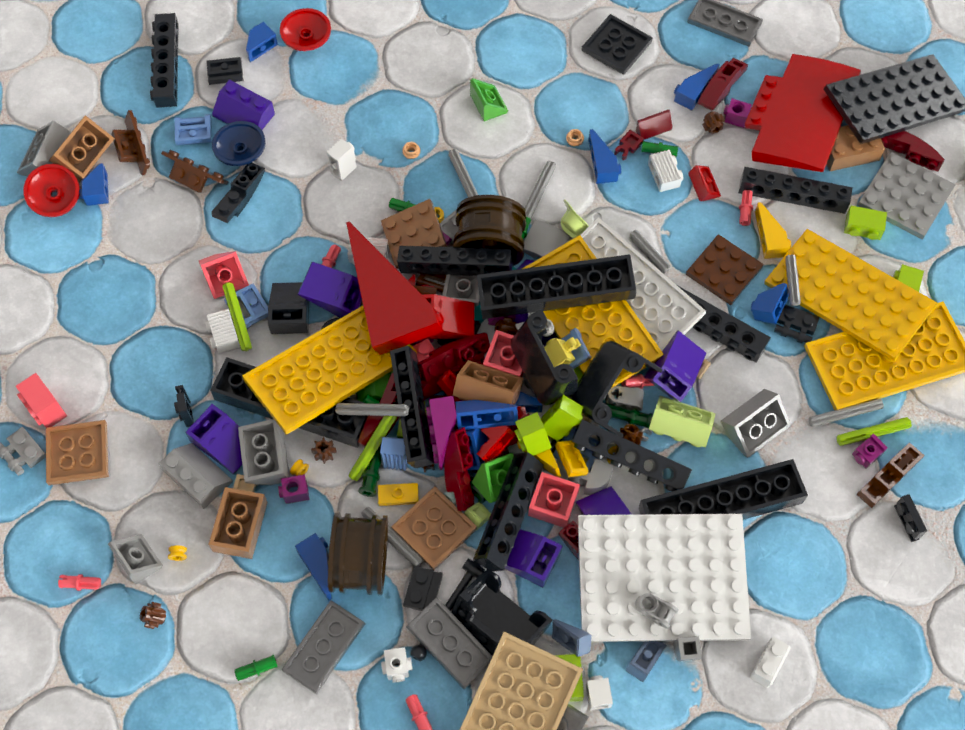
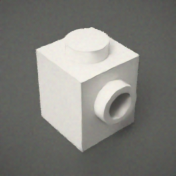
[586,676,613,711]

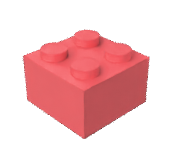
[483,330,523,377]
[16,373,67,428]
[528,472,580,528]

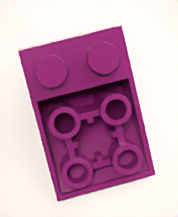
[426,396,457,470]

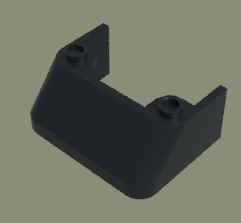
[569,341,663,437]

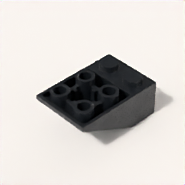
[268,282,309,334]

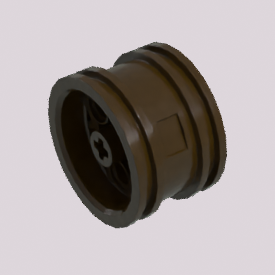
[453,195,527,266]
[328,512,388,595]

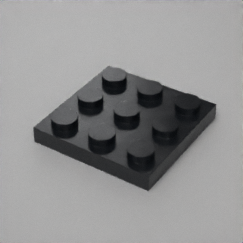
[582,14,653,75]

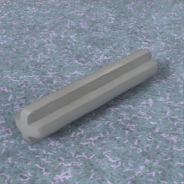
[629,230,670,274]
[785,255,801,306]

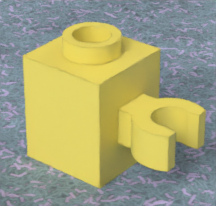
[544,337,581,367]

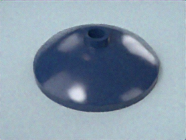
[212,121,266,166]

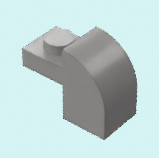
[568,459,614,495]
[673,636,702,662]

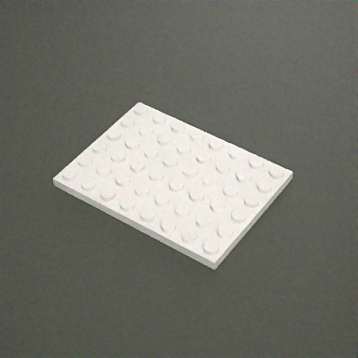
[577,514,751,642]

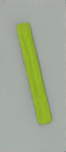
[222,282,252,352]
[348,416,397,481]
[836,417,912,446]

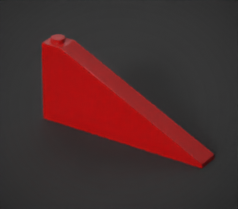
[346,221,444,355]

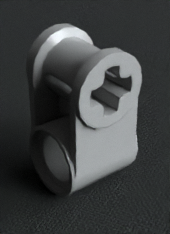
[605,386,644,411]
[635,593,679,629]

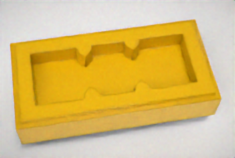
[555,440,589,477]
[378,483,419,506]

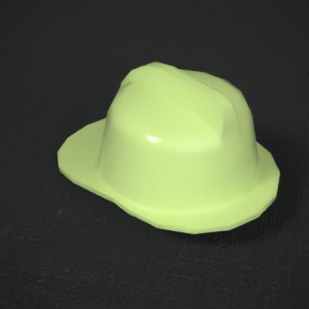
[561,200,589,239]

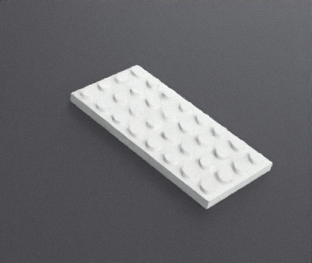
[581,217,706,351]

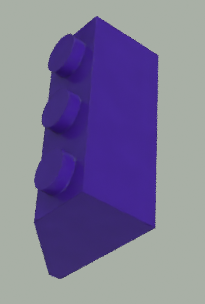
[212,80,275,130]

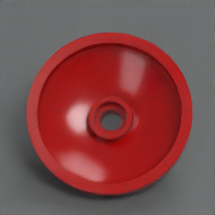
[280,8,331,51]
[23,164,80,217]

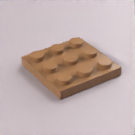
[381,199,447,269]
[46,420,109,485]
[391,486,477,570]

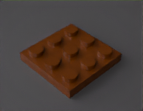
[686,234,764,305]

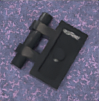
[774,304,820,343]

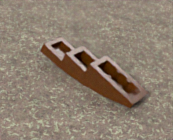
[856,442,925,508]

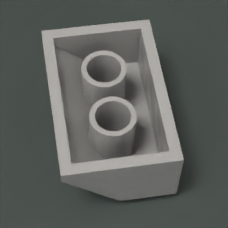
[17,120,71,176]
[721,389,792,458]
[238,419,289,485]
[159,443,233,509]

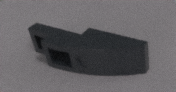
[211,163,265,223]

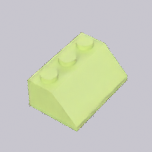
[649,396,716,448]

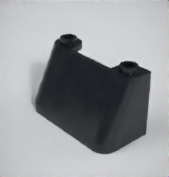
[511,309,578,405]
[451,569,553,656]

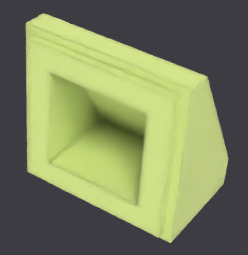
[464,502,491,530]

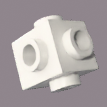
[381,647,412,682]

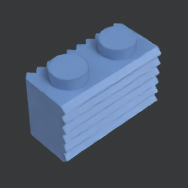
[380,437,408,471]

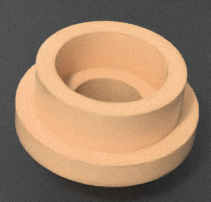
[566,129,584,146]
[402,142,420,159]

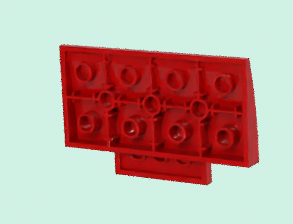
[745,54,861,172]

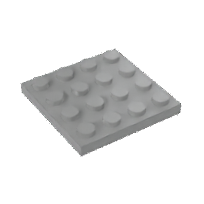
[857,152,956,240]

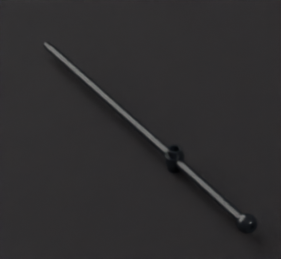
[410,436,564,661]

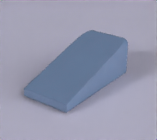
[552,619,591,657]
[626,641,667,682]

